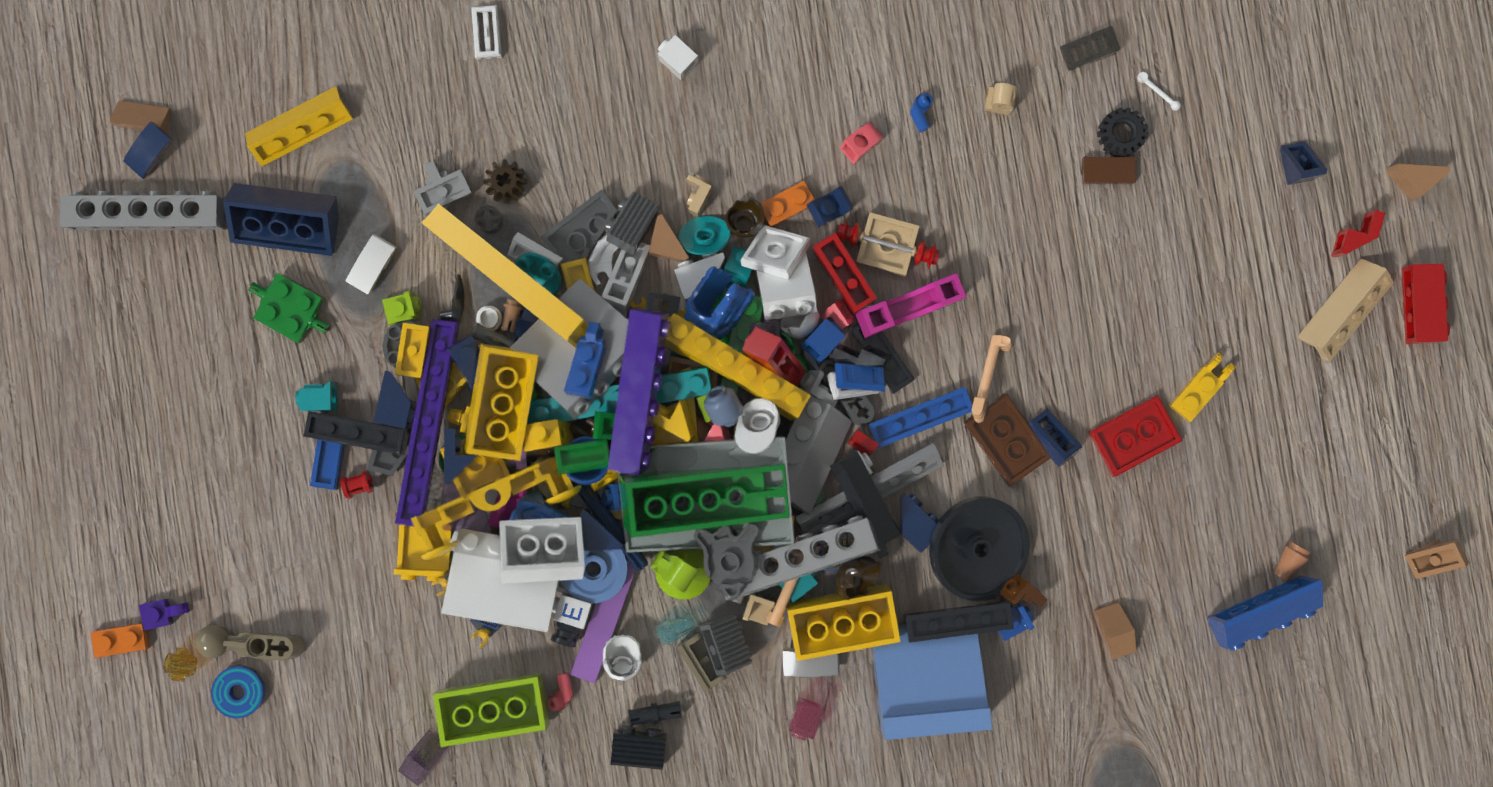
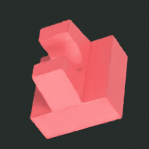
[820,299,857,330]

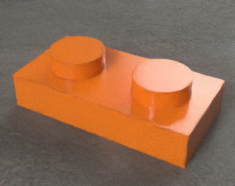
[761,181,814,227]
[90,623,150,658]

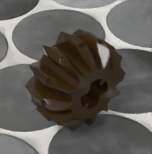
[483,159,528,204]

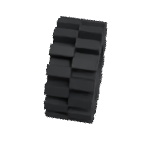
[1097,107,1148,157]

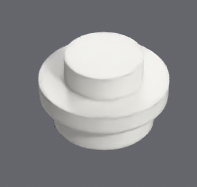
[476,306,502,331]

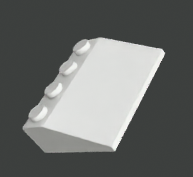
[441,528,558,632]

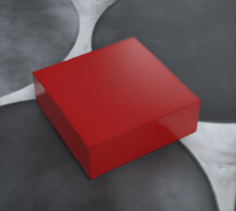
[848,430,879,456]

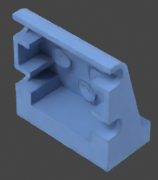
[872,623,992,740]

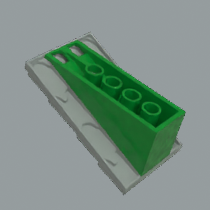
[618,436,794,552]

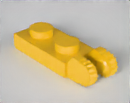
[1169,352,1236,422]

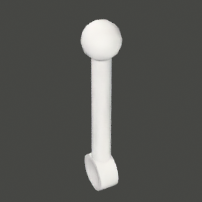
[1137,72,1181,111]

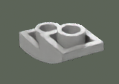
[783,647,840,677]

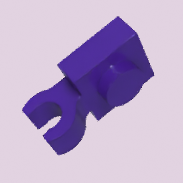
[139,598,189,630]

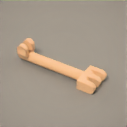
[972,335,1012,423]
[765,537,821,627]

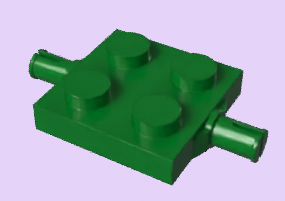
[248,273,330,343]

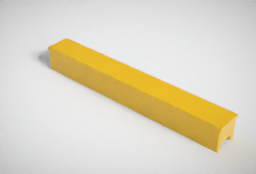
[421,203,588,348]

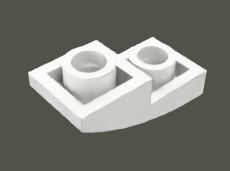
[346,234,397,294]

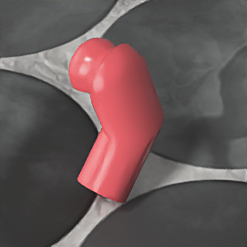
[547,673,573,711]

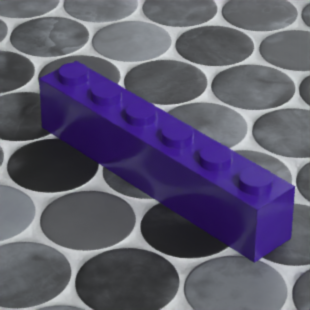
[608,308,671,476]

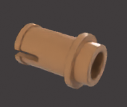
[500,299,524,333]

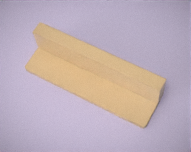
[1298,259,1394,362]

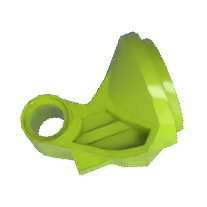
[650,549,711,600]

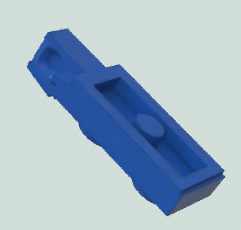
[564,322,606,398]

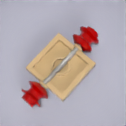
[837,212,940,277]

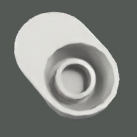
[735,399,780,453]

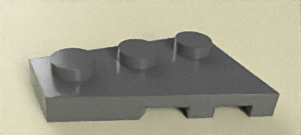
[540,190,617,264]

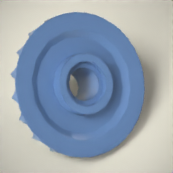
[561,549,628,603]

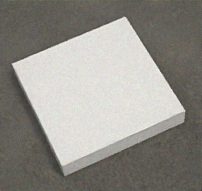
[741,225,811,280]

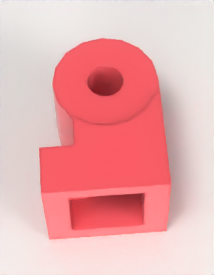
[839,122,884,165]

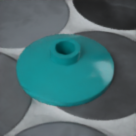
[679,216,730,255]

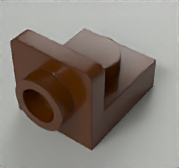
[1000,573,1048,607]

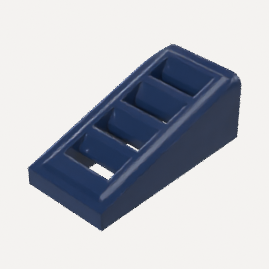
[1028,409,1082,467]

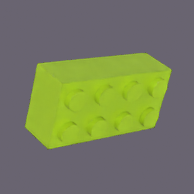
[433,672,550,747]

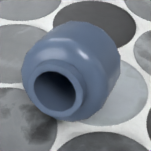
[704,386,743,427]

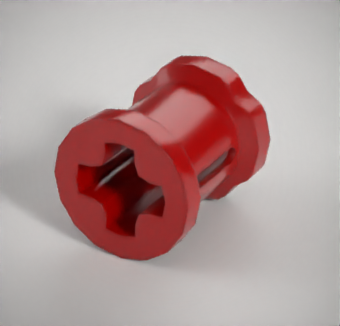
[340,470,374,499]

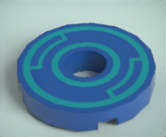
[211,665,266,719]

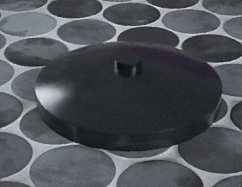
[929,496,1030,601]

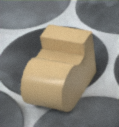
[984,83,1017,115]

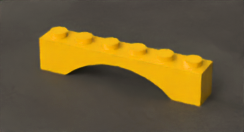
[664,313,811,421]

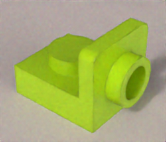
[382,291,422,326]

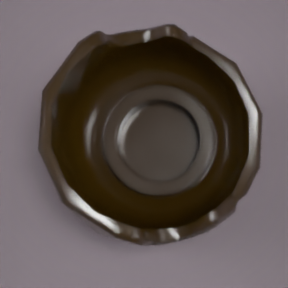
[725,197,765,238]

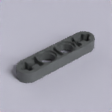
[801,349,875,425]

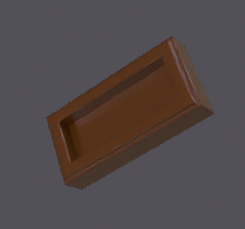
[1082,157,1136,184]

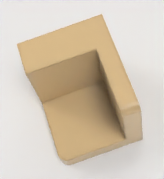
[743,593,776,625]

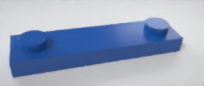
[868,387,973,448]

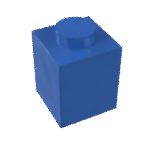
[800,318,845,364]

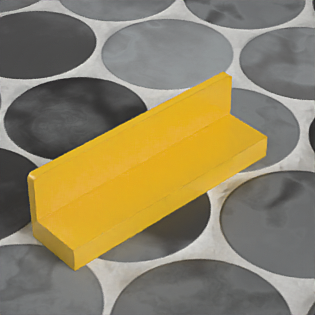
[245,86,353,167]

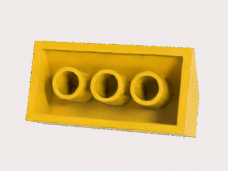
[463,344,538,461]
[786,583,900,661]

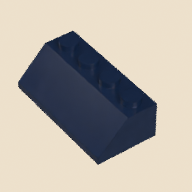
[223,183,339,256]

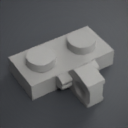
[413,161,473,216]

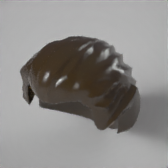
[835,556,881,600]

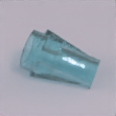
[654,615,695,646]

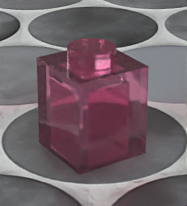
[788,697,824,741]

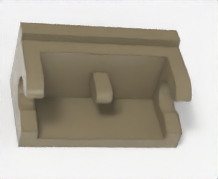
[677,630,730,692]

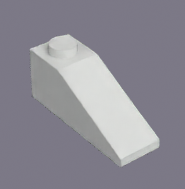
[601,243,650,317]

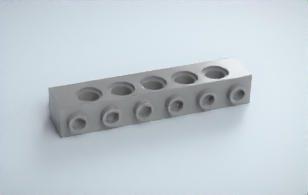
[60,191,225,230]
[725,516,880,601]

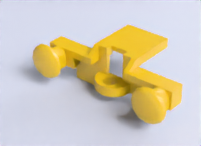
[411,439,582,560]

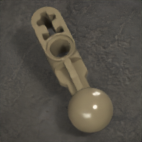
[195,625,304,661]

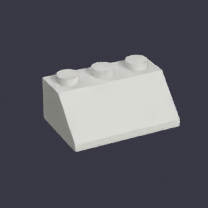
[500,517,585,584]

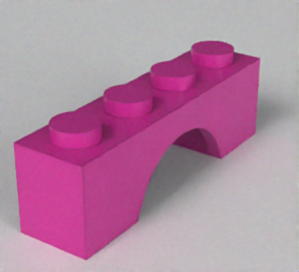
[855,273,966,338]

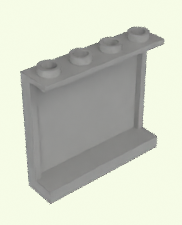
[510,279,628,420]

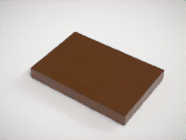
[964,394,1051,487]

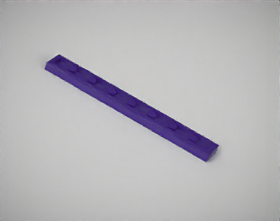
[395,319,459,527]

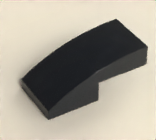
[831,344,892,366]

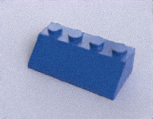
[1207,576,1323,651]

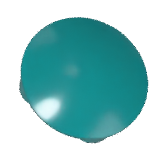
[514,253,561,295]

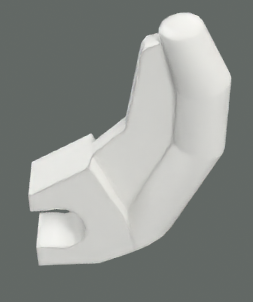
[588,234,619,287]

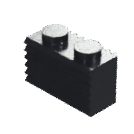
[610,726,667,770]

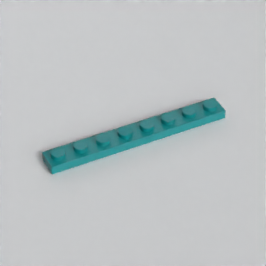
[527,366,713,424]

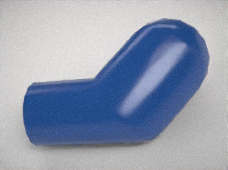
[910,93,933,133]

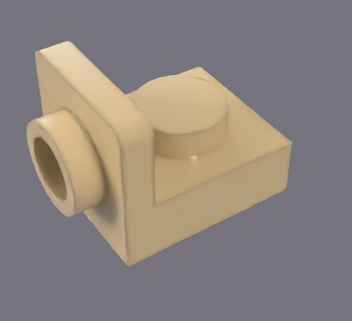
[686,174,713,218]

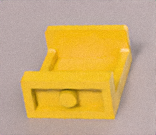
[393,512,453,581]

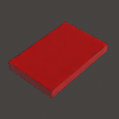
[1088,395,1183,477]

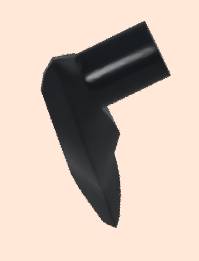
[440,274,465,322]

